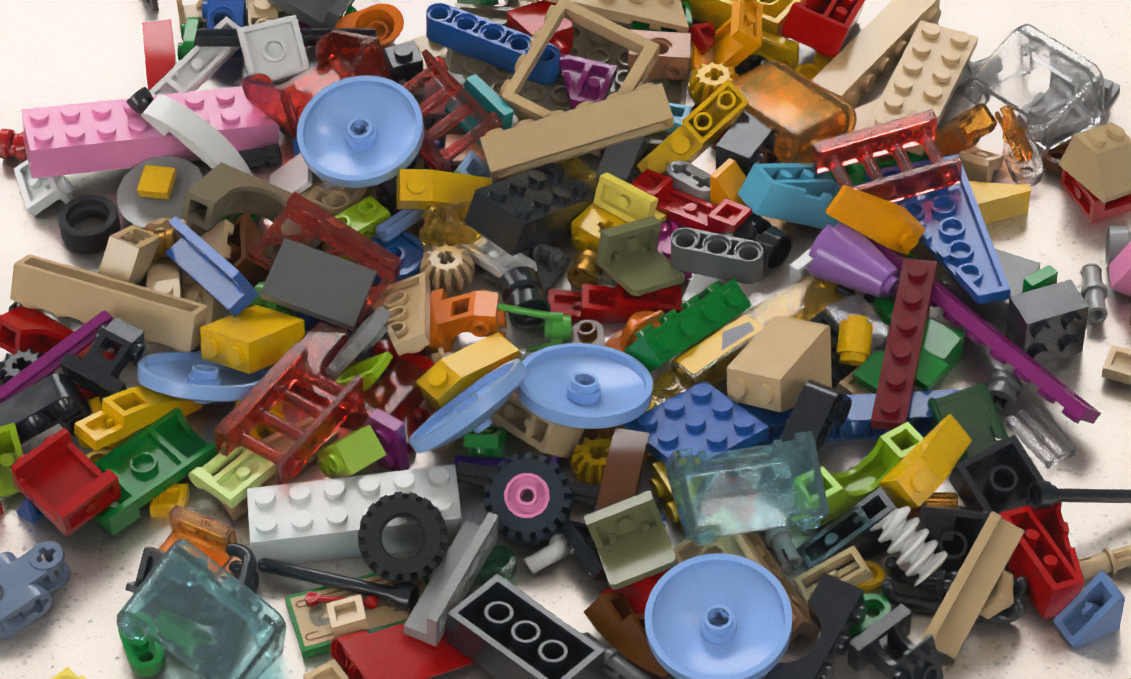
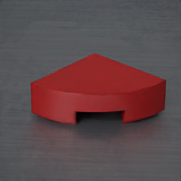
[688,21,716,55]

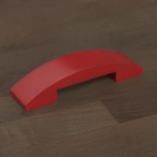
[631,169,752,233]

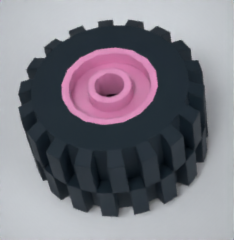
[483,453,574,546]

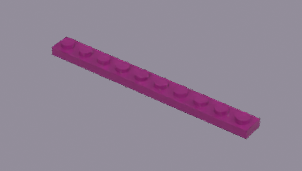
[866,236,1101,424]

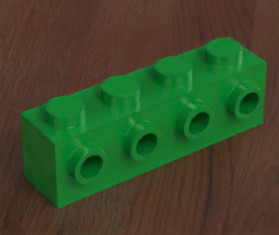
[624,279,752,373]

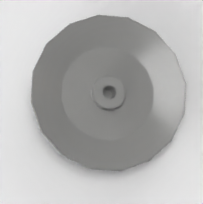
[117,156,203,229]

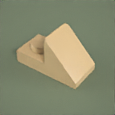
[959,147,1005,183]

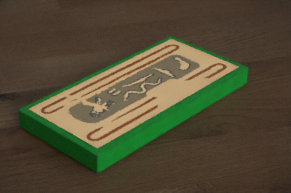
[285,573,429,659]

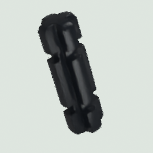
[238,145,282,168]

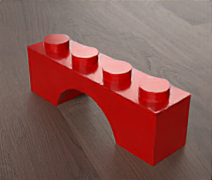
[0,305,120,400]

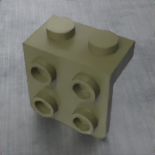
[596,216,685,296]
[584,490,678,590]

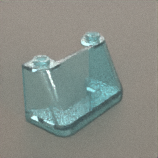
[665,431,830,546]
[116,539,287,679]

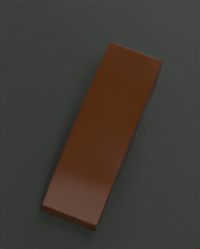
[596,427,649,511]
[583,592,674,678]

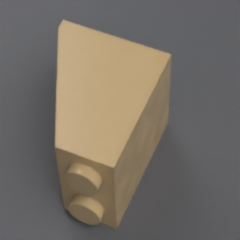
[726,315,832,413]

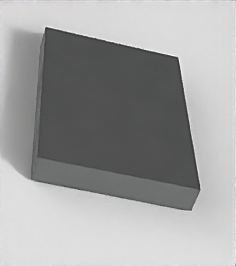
[260,238,377,331]

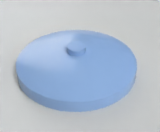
[297,76,424,188]
[516,343,653,429]
[137,350,273,404]
[408,358,528,454]
[645,553,792,679]

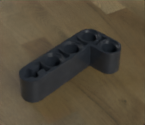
[0,373,92,444]
[755,379,852,517]

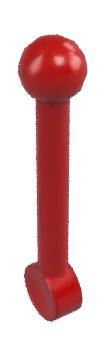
[305,591,378,610]

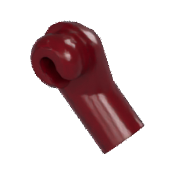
[401,408,430,455]

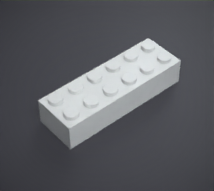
[247,464,462,569]

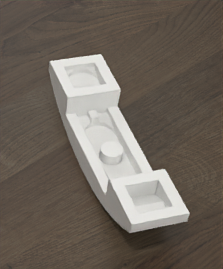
[140,93,253,176]

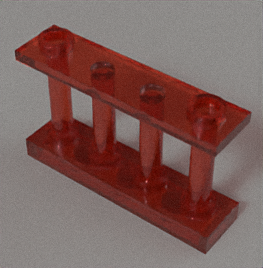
[403,49,503,173]
[812,109,962,203]
[214,342,365,485]

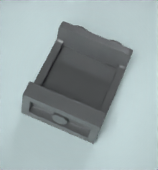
[267,0,355,28]

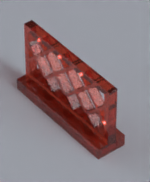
[249,191,402,327]

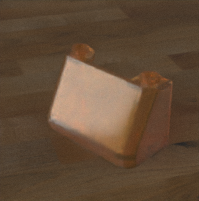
[712,61,857,164]

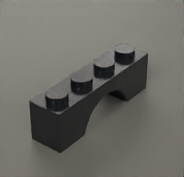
[764,573,868,679]

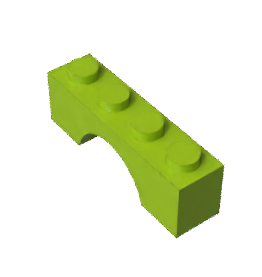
[793,422,924,530]

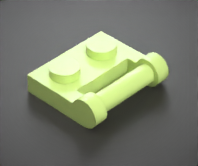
[188,432,282,509]

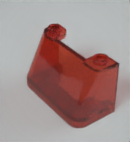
[240,29,391,139]

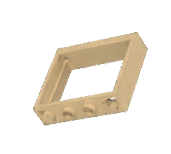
[499,0,660,158]

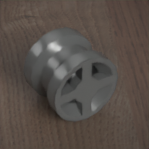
[987,371,1023,414]

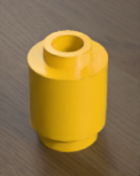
[837,315,873,366]

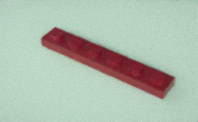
[871,258,937,430]

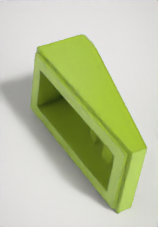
[332,352,393,405]

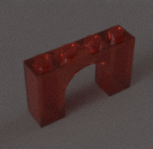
[272,321,427,431]

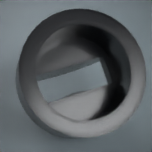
[126,86,154,114]

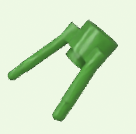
[497,304,572,352]

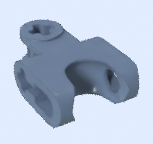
[0,541,71,639]

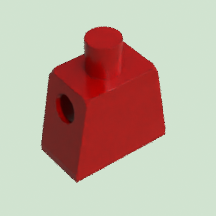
[506,0,574,55]

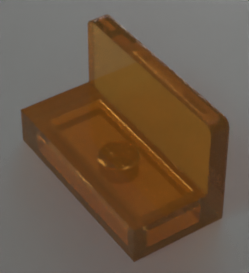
[159,504,237,579]

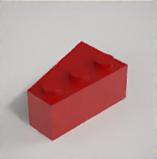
[780,0,867,58]
[999,502,1085,619]

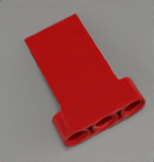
[330,623,475,679]

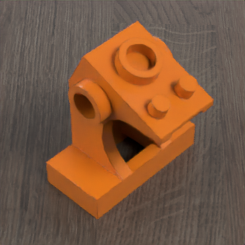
[428,288,507,353]

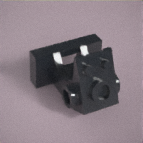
[60,317,146,398]
[847,603,944,679]

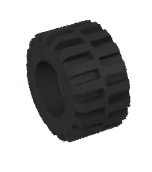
[358,492,448,584]

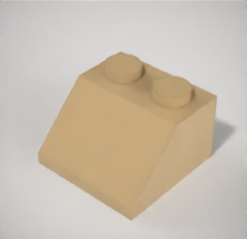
[1058,122,1131,203]

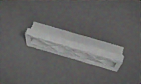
[404,512,498,646]

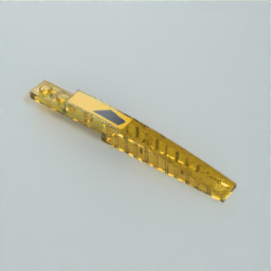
[645,274,856,412]

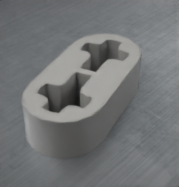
[666,160,711,202]

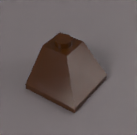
[227,213,275,288]

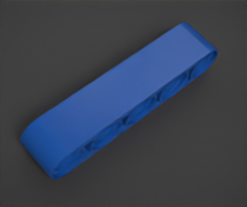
[426,3,560,84]

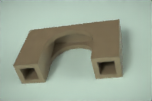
[181,162,333,260]

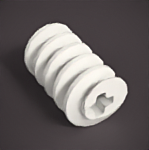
[870,506,948,586]

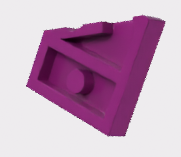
[560,53,617,109]
[361,408,410,471]

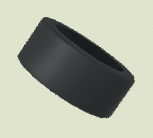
[58,195,121,254]

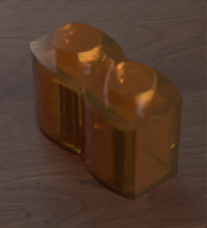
[929,103,997,158]

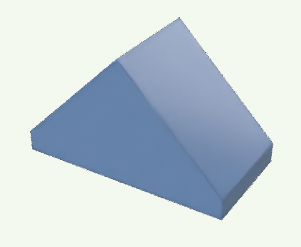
[1053,570,1125,647]

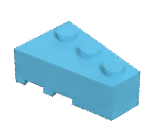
[737,163,842,229]

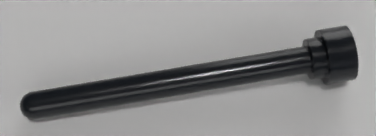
[1027,481,1131,509]
[257,558,419,613]

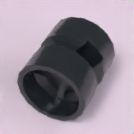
[733,213,793,271]
[498,266,551,329]

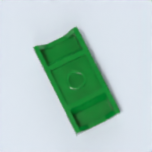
[93,407,220,536]

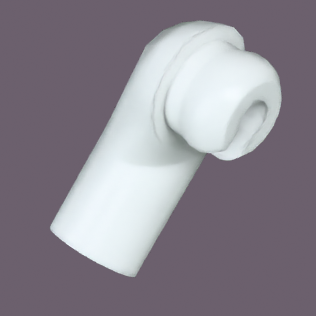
[525,534,571,574]

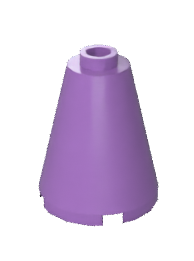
[807,219,900,299]

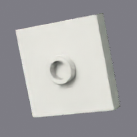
[237,15,311,85]

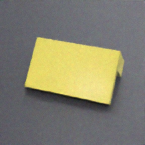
[593,172,667,223]

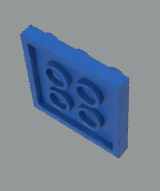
[624,380,769,482]

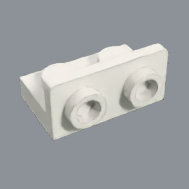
[14,159,74,216]

